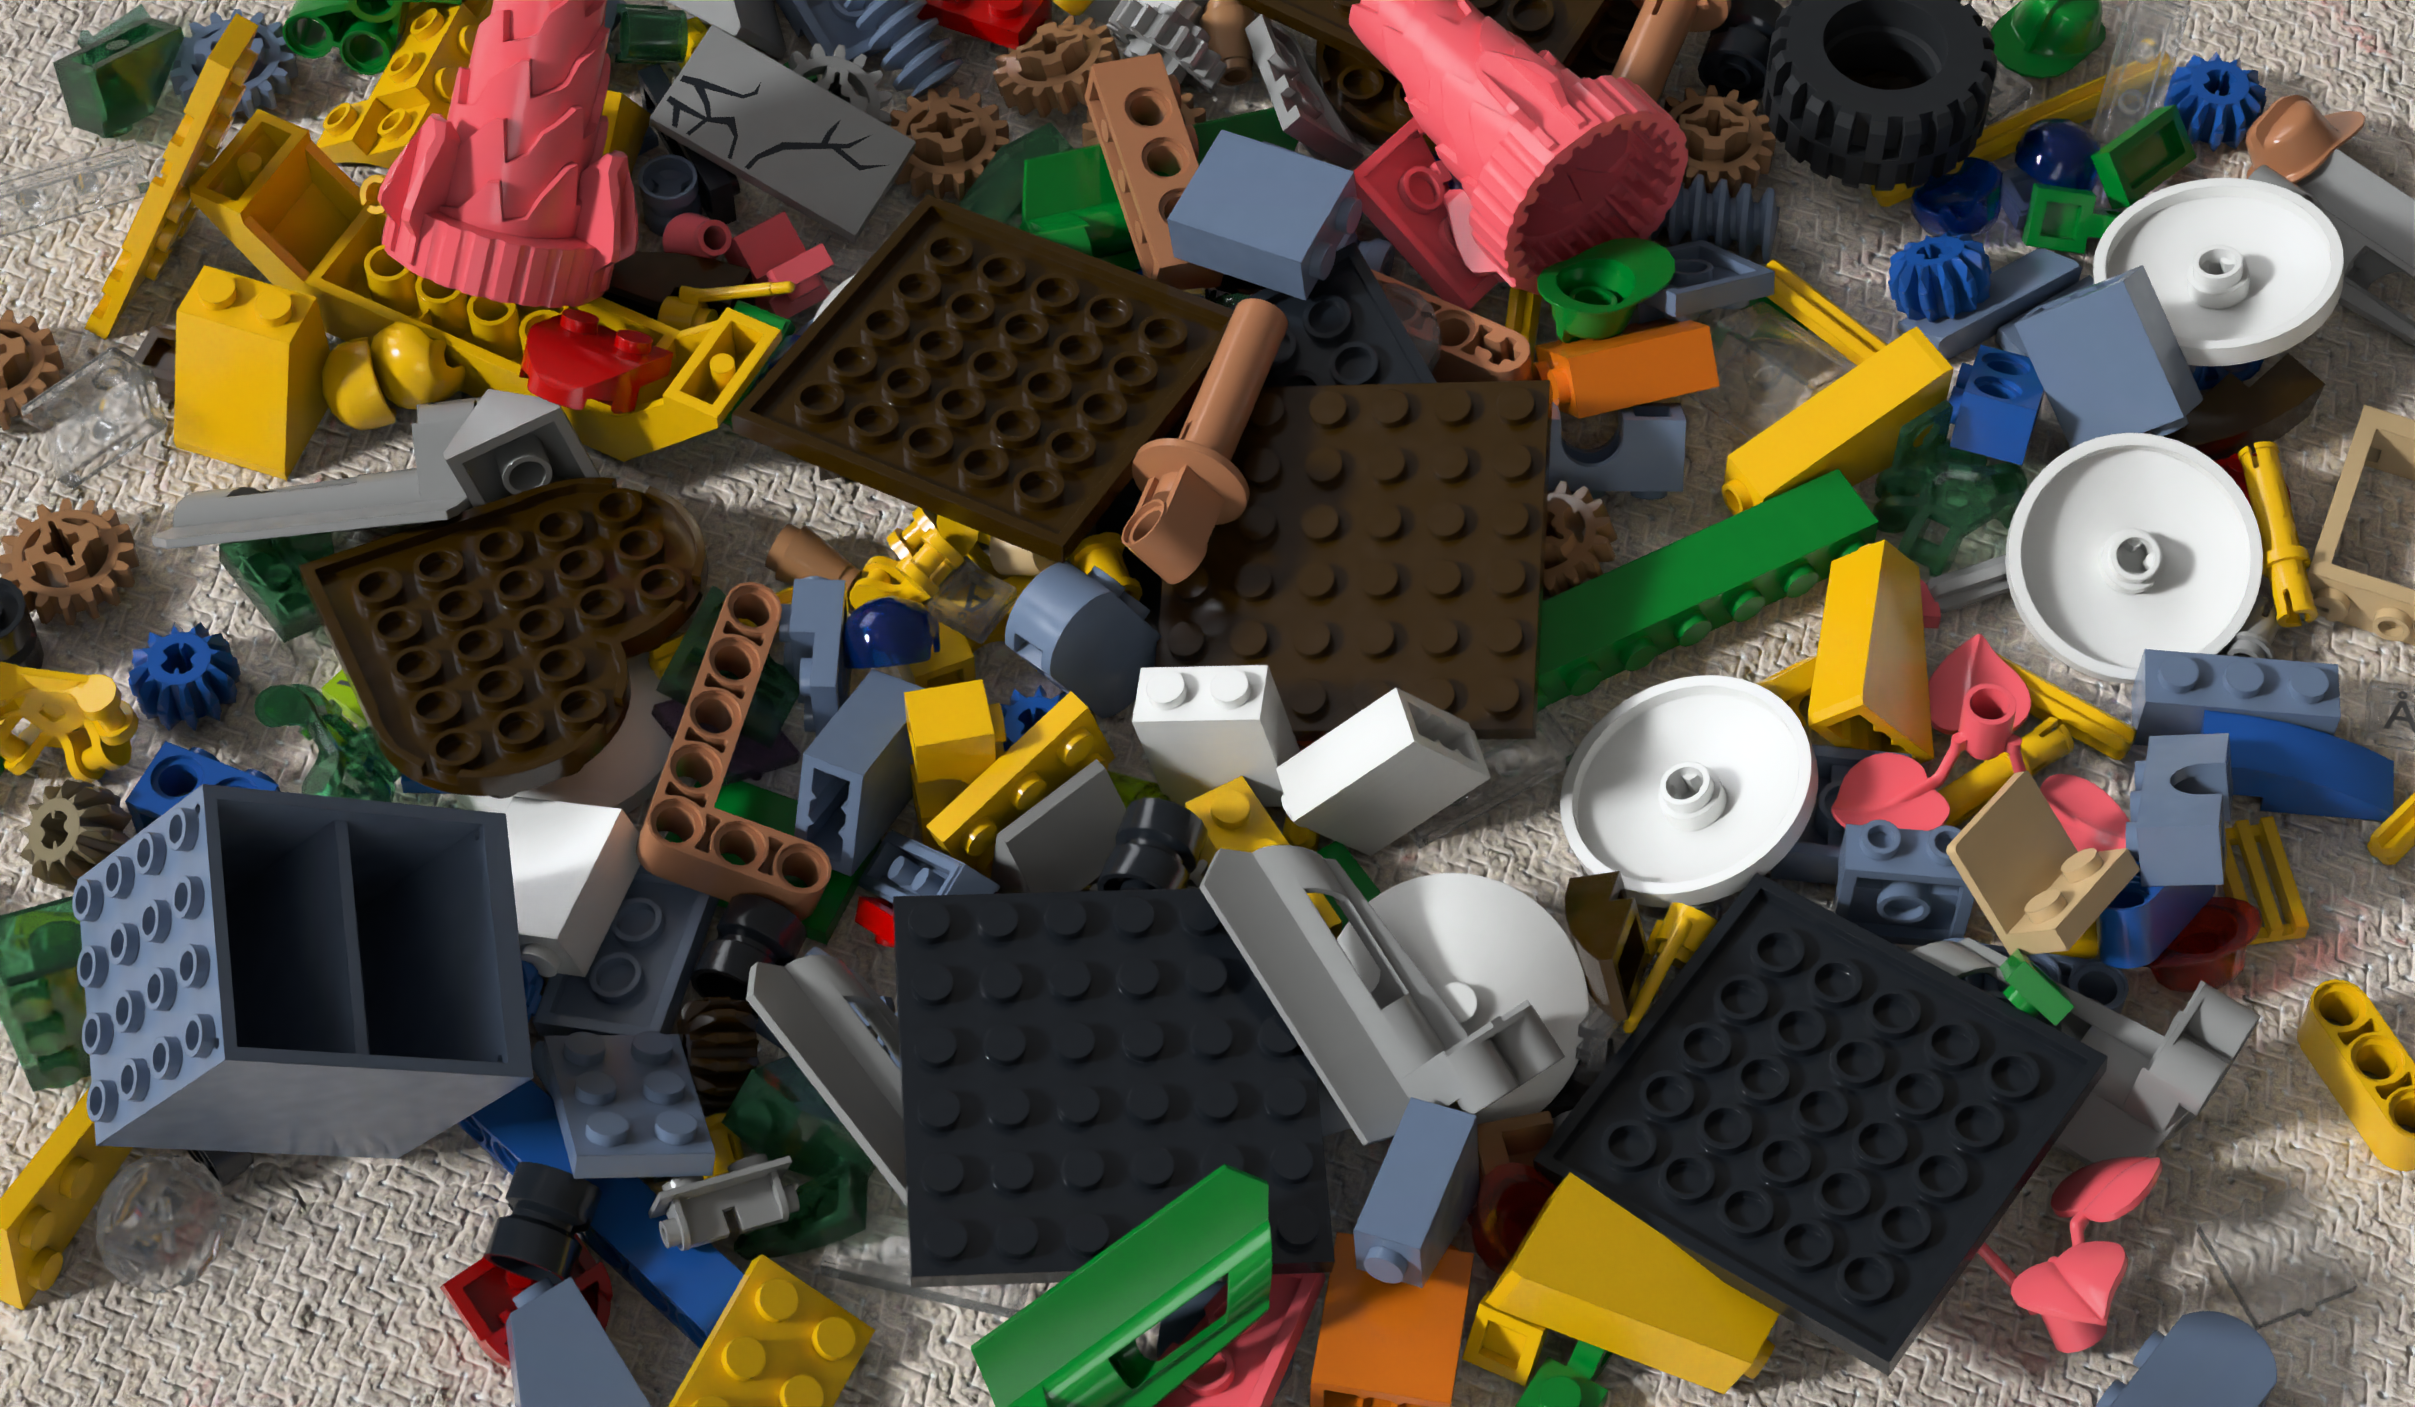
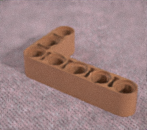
[636,582,832,921]

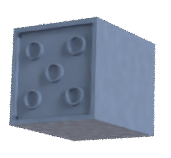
[72,784,534,1159]

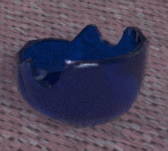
[2014,118,2101,191]
[1911,157,2004,238]
[842,595,940,669]

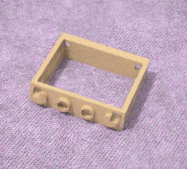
[2307,404,2415,646]

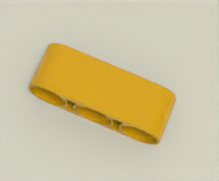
[2297,979,2415,1172]

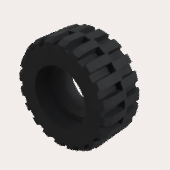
[1763,0,1997,191]

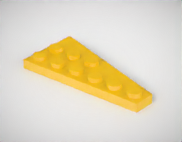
[84,13,259,340]

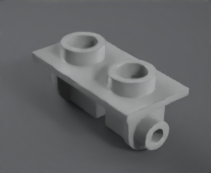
[648,1154,800,1251]

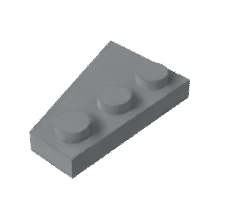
[1245,14,1364,169]

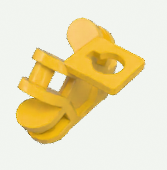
[849,507,1011,620]
[0,662,139,783]

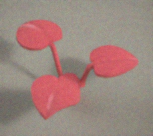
[1831,634,2130,852]
[1977,1156,2163,1353]

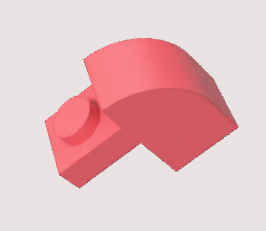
[724,211,834,319]

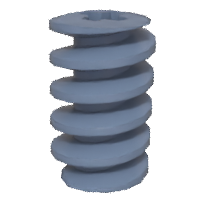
[843,0,964,104]
[1651,174,1780,264]

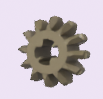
[19,780,132,893]

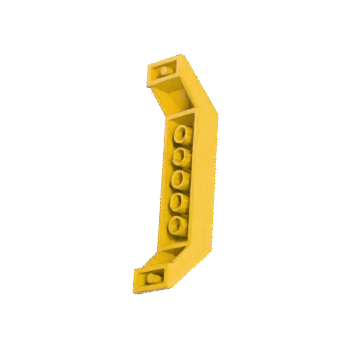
[189,109,782,462]

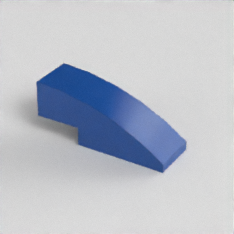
[2200,710,2394,821]

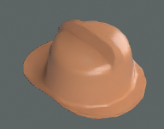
[2246,95,2366,184]

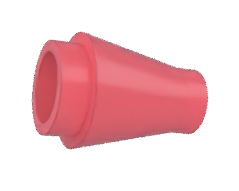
[662,213,732,259]

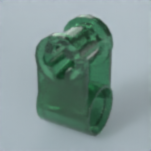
[615,4,688,65]

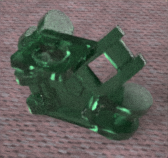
[1872,400,2028,577]
[254,683,403,802]

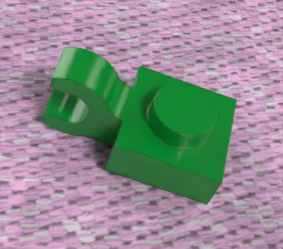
[2022,183,2123,254]
[1515,1340,1613,1407]

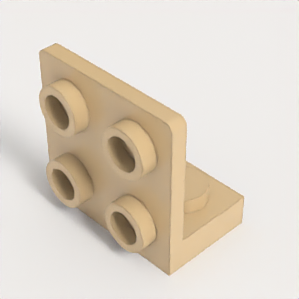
[1946,771,2140,956]

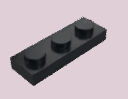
[637,63,740,224]

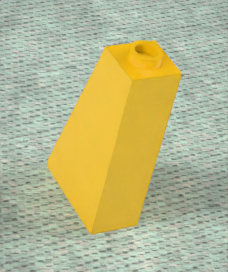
[1721,327,1954,515]
[1808,539,1934,764]
[1485,1172,1779,1394]

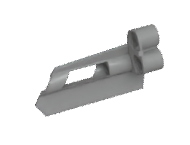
[2248,149,2415,347]
[152,397,482,549]
[1199,845,1565,1146]
[1910,938,2260,1165]
[746,955,907,1206]

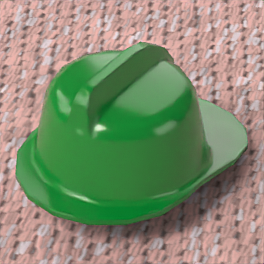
[1990,0,2106,79]
[1537,238,1675,343]

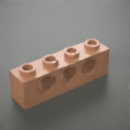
[1085,53,1224,292]

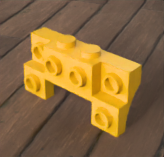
[316,0,493,169]

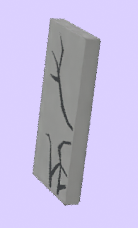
[650,25,916,243]

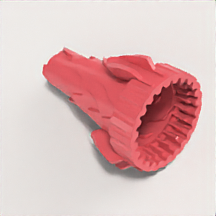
[377,0,639,308]
[1349,0,1688,295]

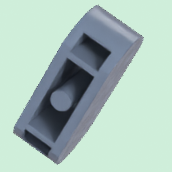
[1005,561,1162,719]
[2096,1311,2277,1407]

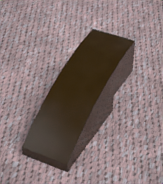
[602,251,756,320]
[2164,353,2325,460]
[1565,871,1650,1021]

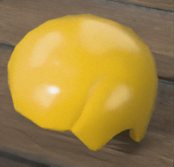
[369,321,466,410]
[321,337,397,430]

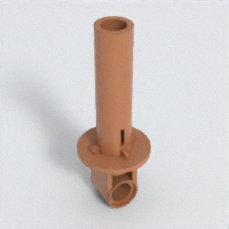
[1611,0,1731,103]
[1121,298,1288,584]

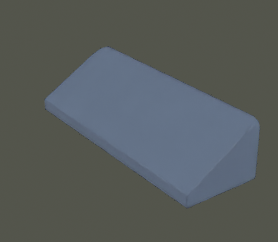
[1897,248,2082,360]
[858,830,1001,904]

